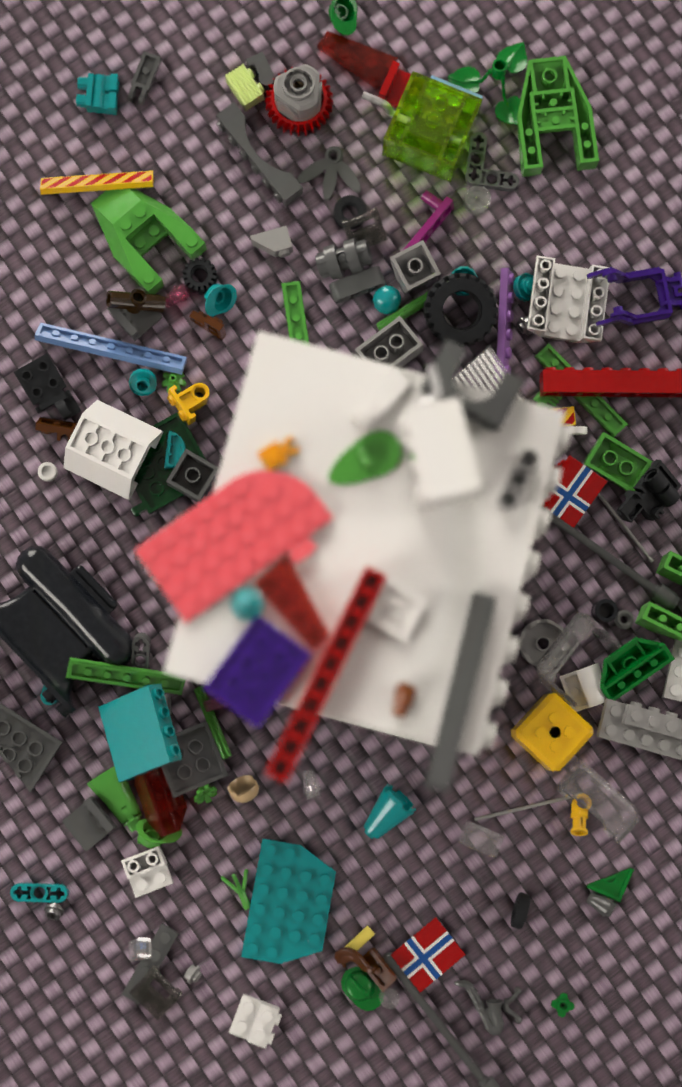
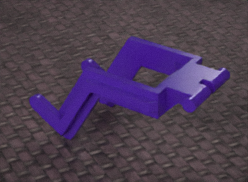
[586,267,682,327]

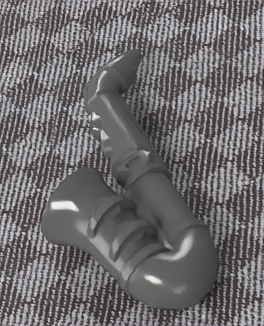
[454,980,504,1035]

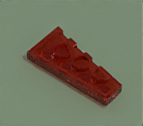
[317,31,398,89]
[254,553,330,651]

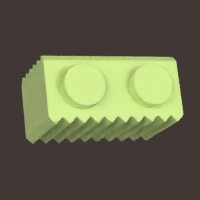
[225,64,265,111]

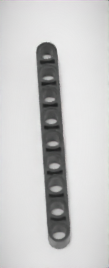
[425,592,496,794]

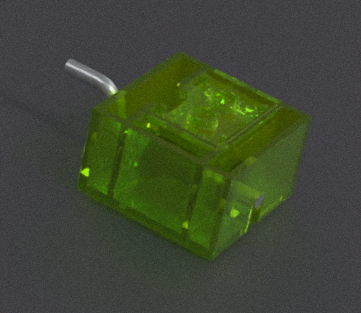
[361,71,483,183]

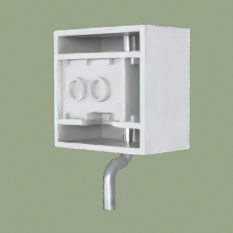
[397,365,481,513]

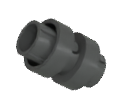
[315,238,372,280]

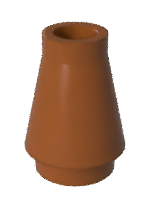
[392,682,417,718]

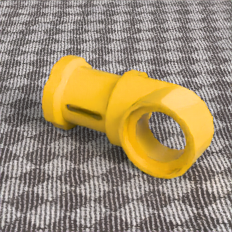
[570,794,591,836]

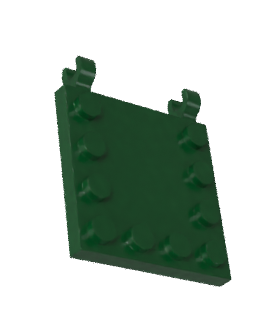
[131,412,206,517]

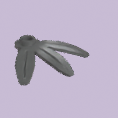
[297,146,361,201]

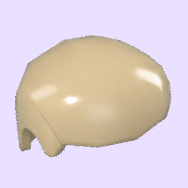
[228,775,259,803]

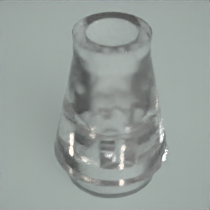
[303,770,322,800]

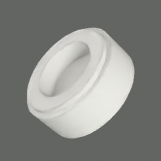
[571,426,588,435]
[38,462,58,482]

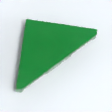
[586,868,634,903]

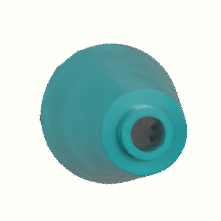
[364,784,416,839]

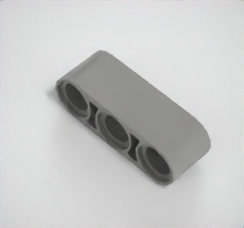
[497,450,539,512]

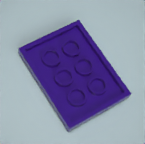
[203,616,312,728]

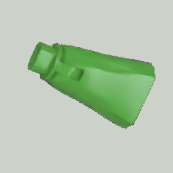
[87,766,142,833]

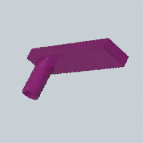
[402,190,454,251]

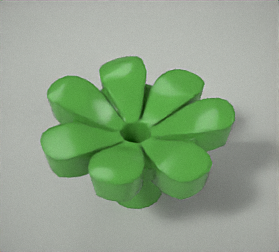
[161,372,186,393]
[193,785,218,804]

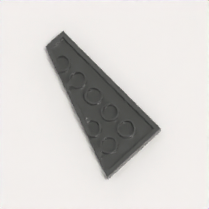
[0,703,63,793]

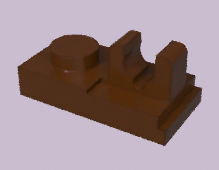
[35,417,77,441]
[363,947,398,992]

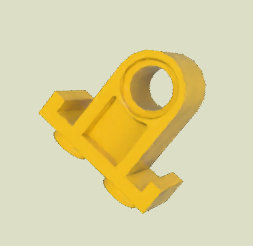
[167,383,209,425]

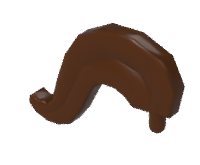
[335,947,376,973]

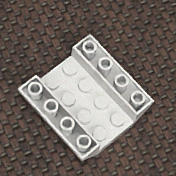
[527,255,609,343]
[63,400,163,500]

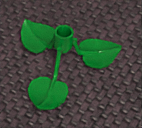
[448,42,527,125]

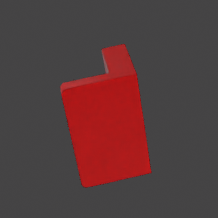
[379,60,412,108]

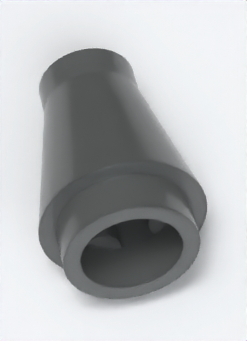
[586,892,616,918]

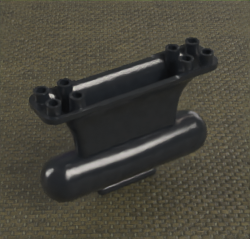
[0,545,133,718]

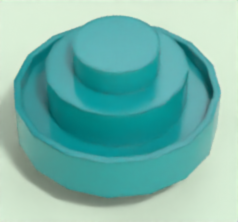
[513,273,534,302]
[129,368,157,396]
[231,587,265,620]

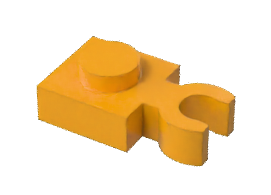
[258,437,300,471]

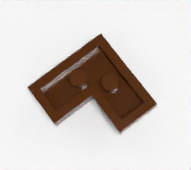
[189,310,226,340]

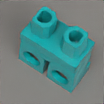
[76,73,120,115]

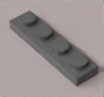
[122,923,179,1004]

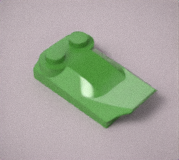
[584,432,652,491]

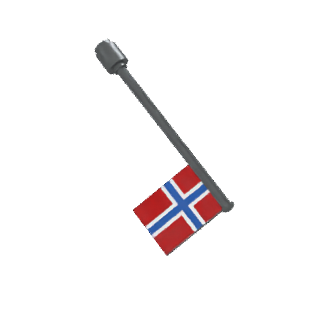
[541,455,681,611]
[382,917,500,1087]

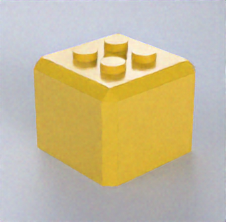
[511,693,593,771]

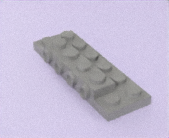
[596,699,682,760]

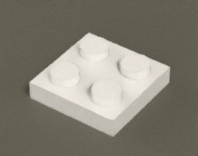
[366,580,427,641]

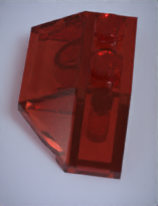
[135,767,187,837]

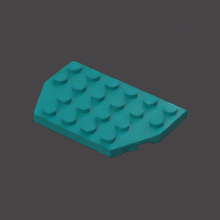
[241,838,336,964]

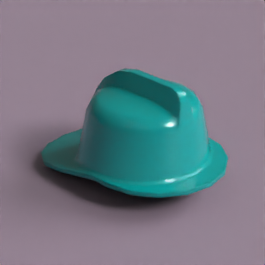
[204,284,237,316]

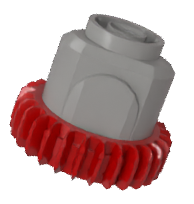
[265,64,333,137]

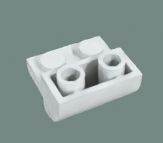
[559,663,607,712]
[121,846,173,898]

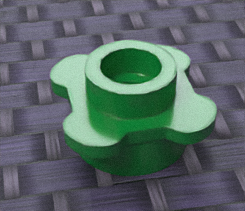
[551,993,575,1017]

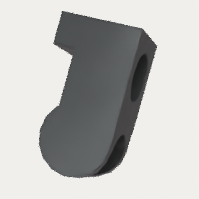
[246,51,275,91]

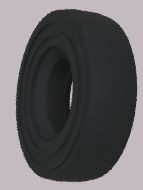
[333,195,367,230]
[511,892,530,929]

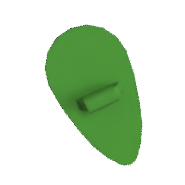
[328,430,402,485]

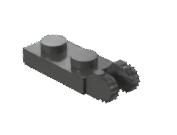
[127,51,162,105]

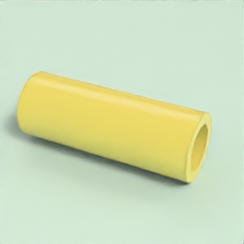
[345,925,375,951]

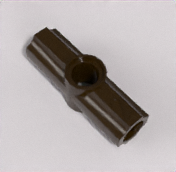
[106,289,166,314]

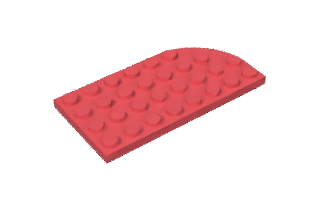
[134,471,333,623]

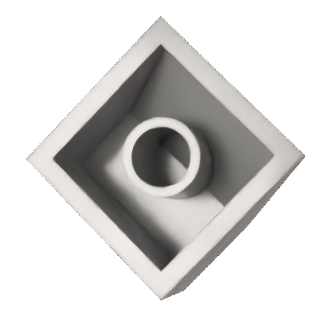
[390,240,441,294]

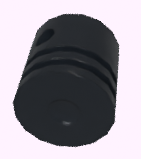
[591,599,618,623]

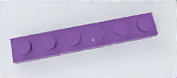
[495,268,515,380]

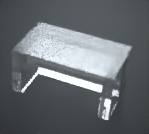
[458,820,505,858]

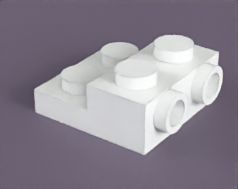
[229,993,282,1049]

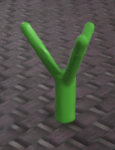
[221,869,251,910]

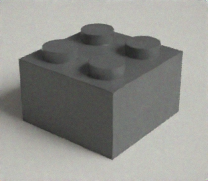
[166,449,220,504]

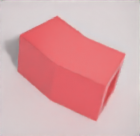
[288,537,317,564]

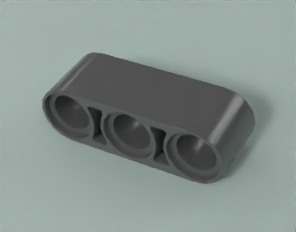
[329,266,386,303]

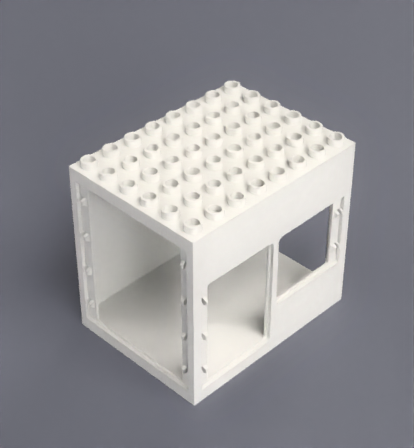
[164,331,572,756]

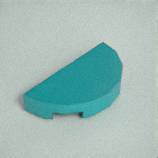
[164,431,186,469]

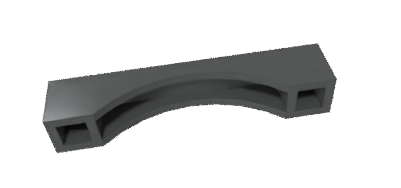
[216,102,303,207]

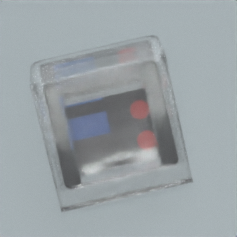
[129,938,152,962]

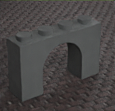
[420,339,525,431]

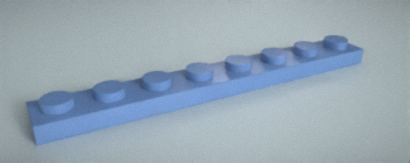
[35,322,187,375]

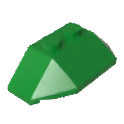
[600,637,675,701]

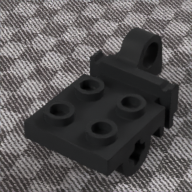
[14,353,81,420]
[617,459,682,523]

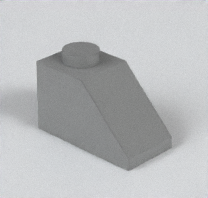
[250,226,293,258]

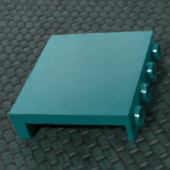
[98,684,183,782]

